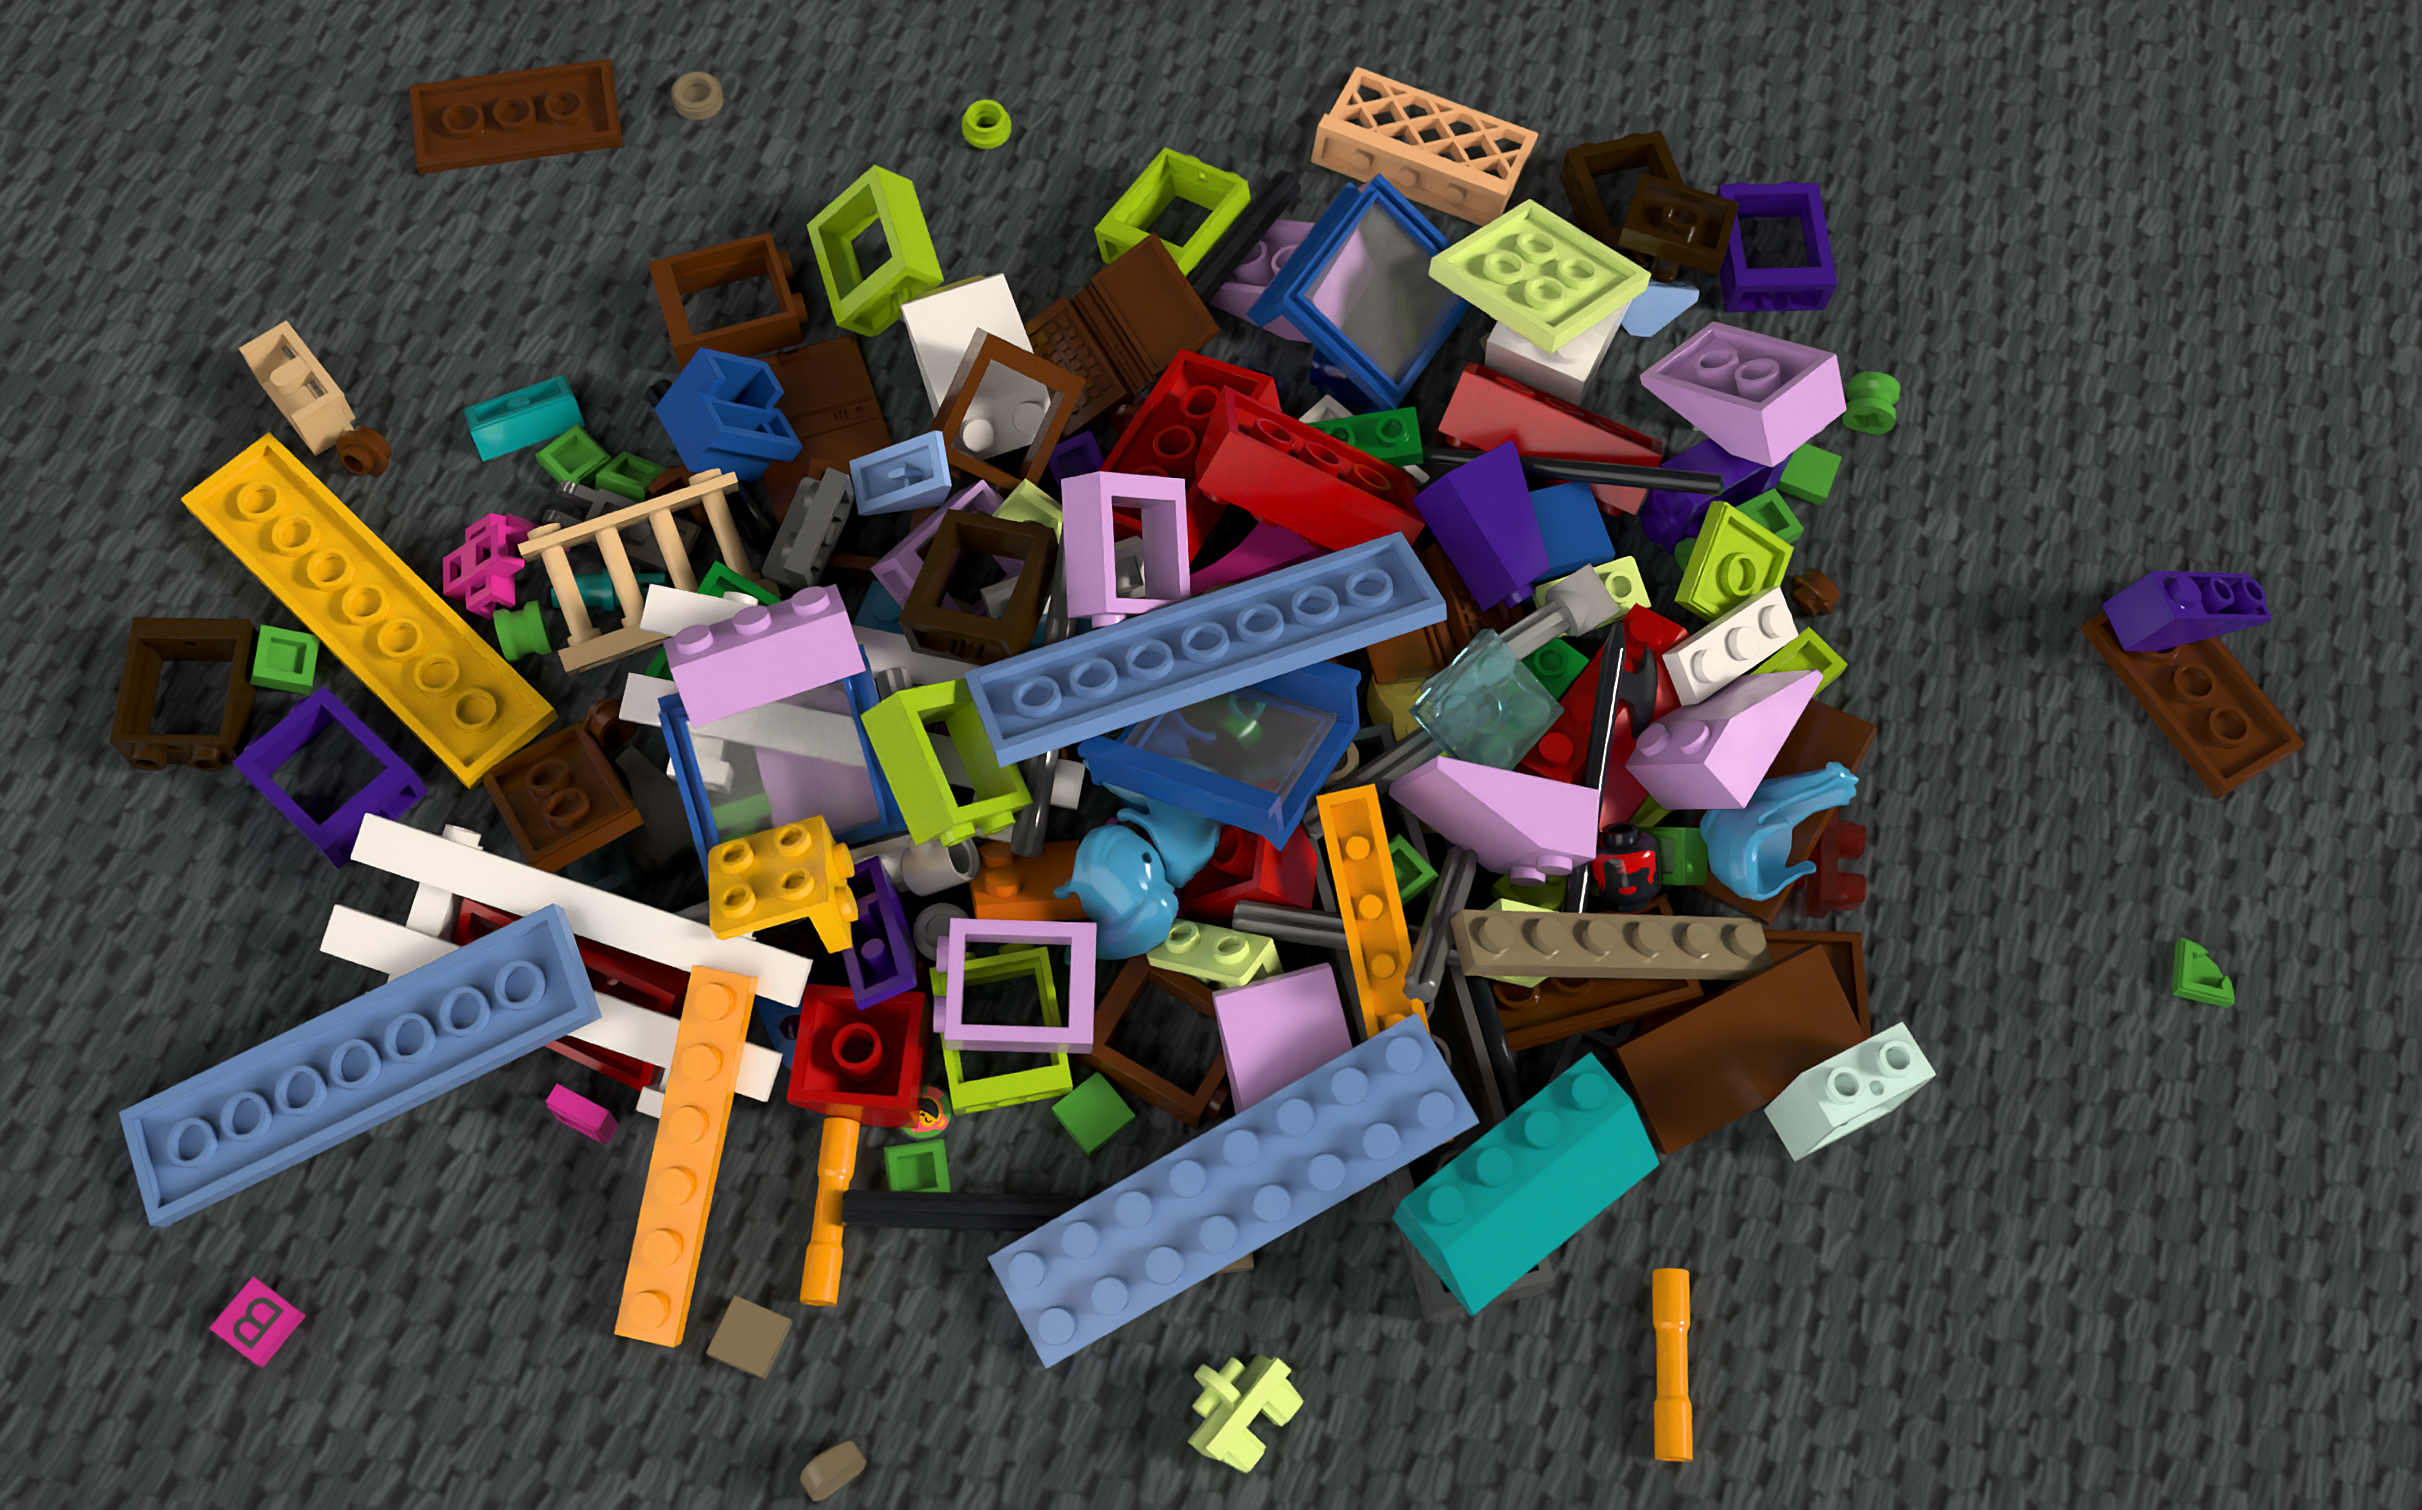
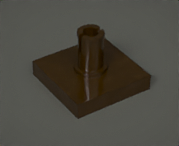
[1618,173,1740,283]

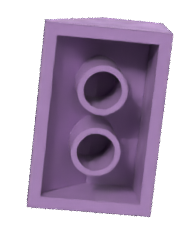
[663,584,866,728]

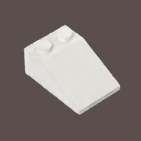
[900,273,1051,460]
[1484,300,1632,406]

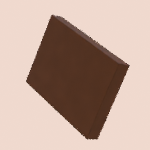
[481,720,645,873]

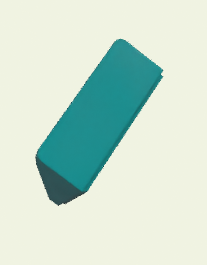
[463,375,586,461]

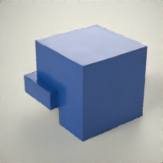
[655,347,803,483]
[1520,482,1615,612]

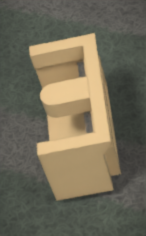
[238,320,355,456]

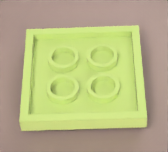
[1428,199,1651,354]

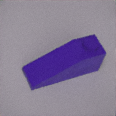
[842,855,917,1011]

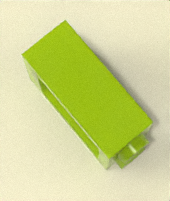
[1094,147,1252,279]
[807,165,944,337]
[860,678,1033,848]
[929,943,1073,1116]

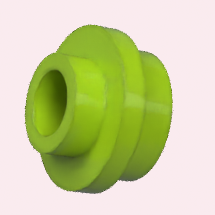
[961,100,1011,149]

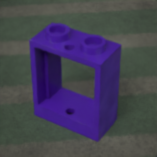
[1716,181,1837,313]
[1639,437,1794,555]
[232,686,428,870]

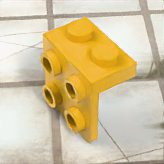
[708,815,858,954]

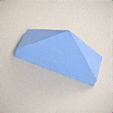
[1621,278,1699,337]
[849,430,952,516]

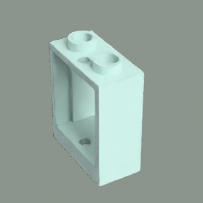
[1764,1022,1936,1161]

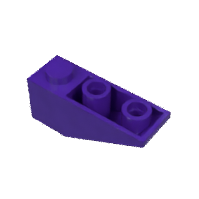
[2102,571,2273,651]

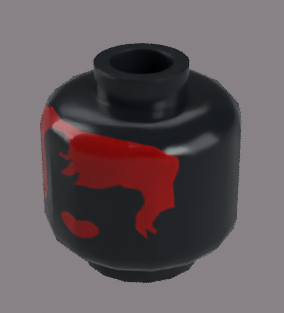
[1589,822,1663,912]

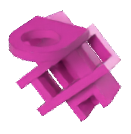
[443,512,571,620]

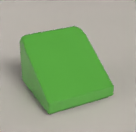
[595,451,667,503]
[1637,827,1708,885]

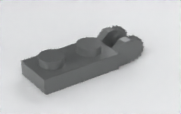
[542,480,704,577]

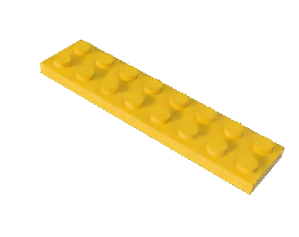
[181,432,559,791]

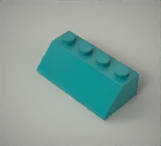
[1392,1052,1660,1317]

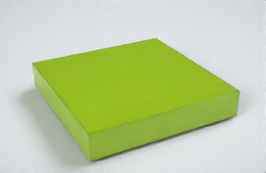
[1674,501,1794,623]

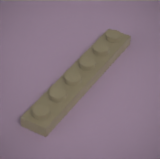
[1450,909,1773,980]

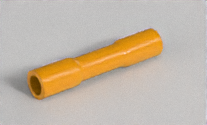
[799,1117,860,1307]
[1652,1268,1693,1462]

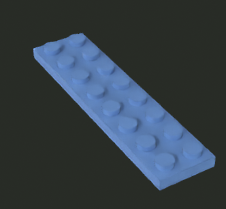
[964,531,1447,768]
[119,903,602,1227]
[988,1013,1480,1369]

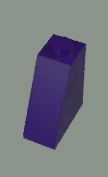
[1412,440,1551,612]

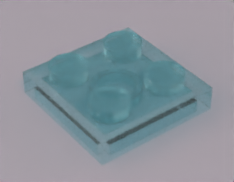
[1408,629,1565,771]

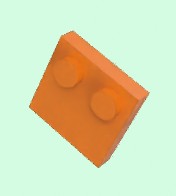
[968,840,1089,921]

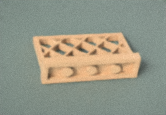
[1311,67,1539,227]

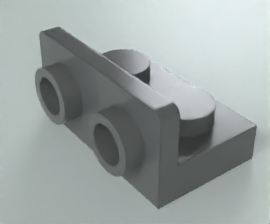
[762,467,856,591]

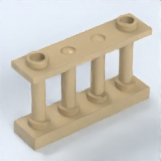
[518,468,782,676]

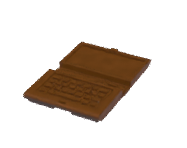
[1023,232,1220,441]
[755,334,892,525]
[1364,543,1525,686]

